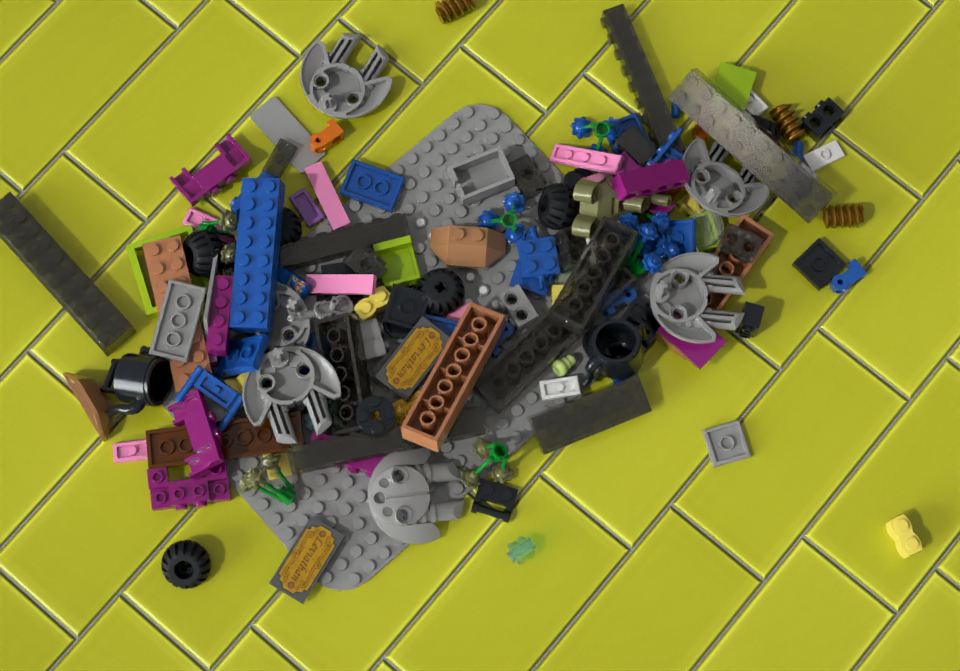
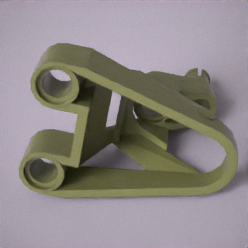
[572,172,671,239]

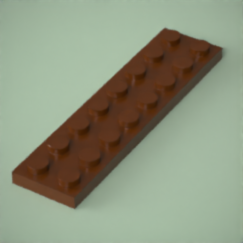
[146,411,305,469]

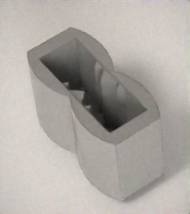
[354,318,389,363]

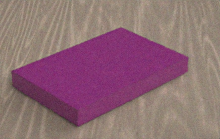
[657,314,727,370]

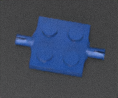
[516,226,560,290]

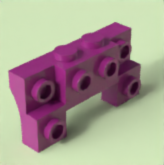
[169,134,252,207]
[168,389,225,479]
[147,460,232,511]

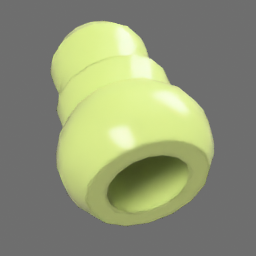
[552,354,576,376]

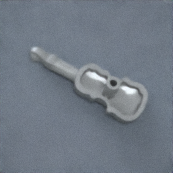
[287,294,354,322]

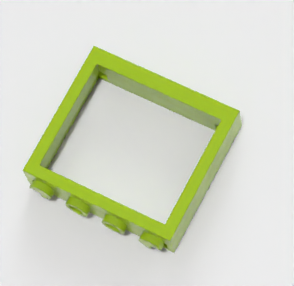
[125,225,210,320]

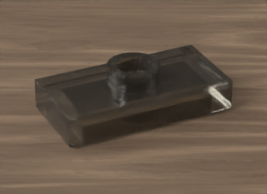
[262,138,298,178]

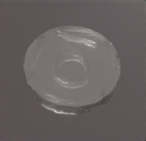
[690,209,724,247]

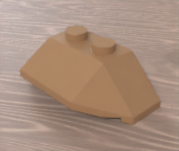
[430,225,506,269]
[63,372,114,442]

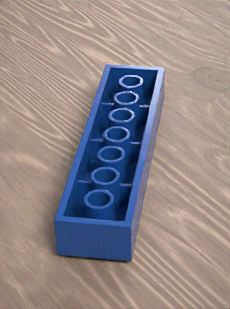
[229,178,285,334]

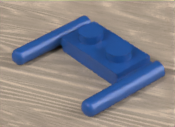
[175,365,243,432]

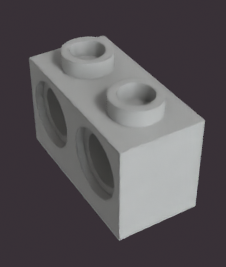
[498,284,539,332]

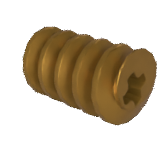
[435,0,476,24]
[769,103,806,145]
[823,204,864,229]

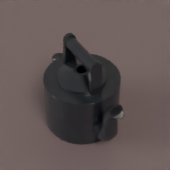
[582,319,649,386]
[100,346,173,418]

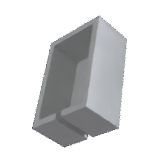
[448,146,515,207]

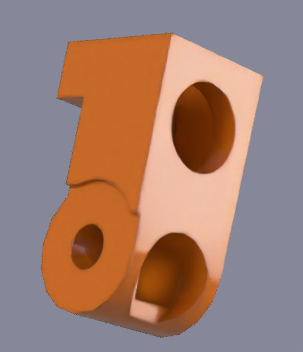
[310,118,344,154]

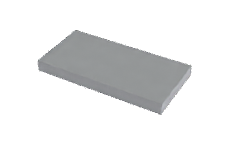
[149,279,208,364]

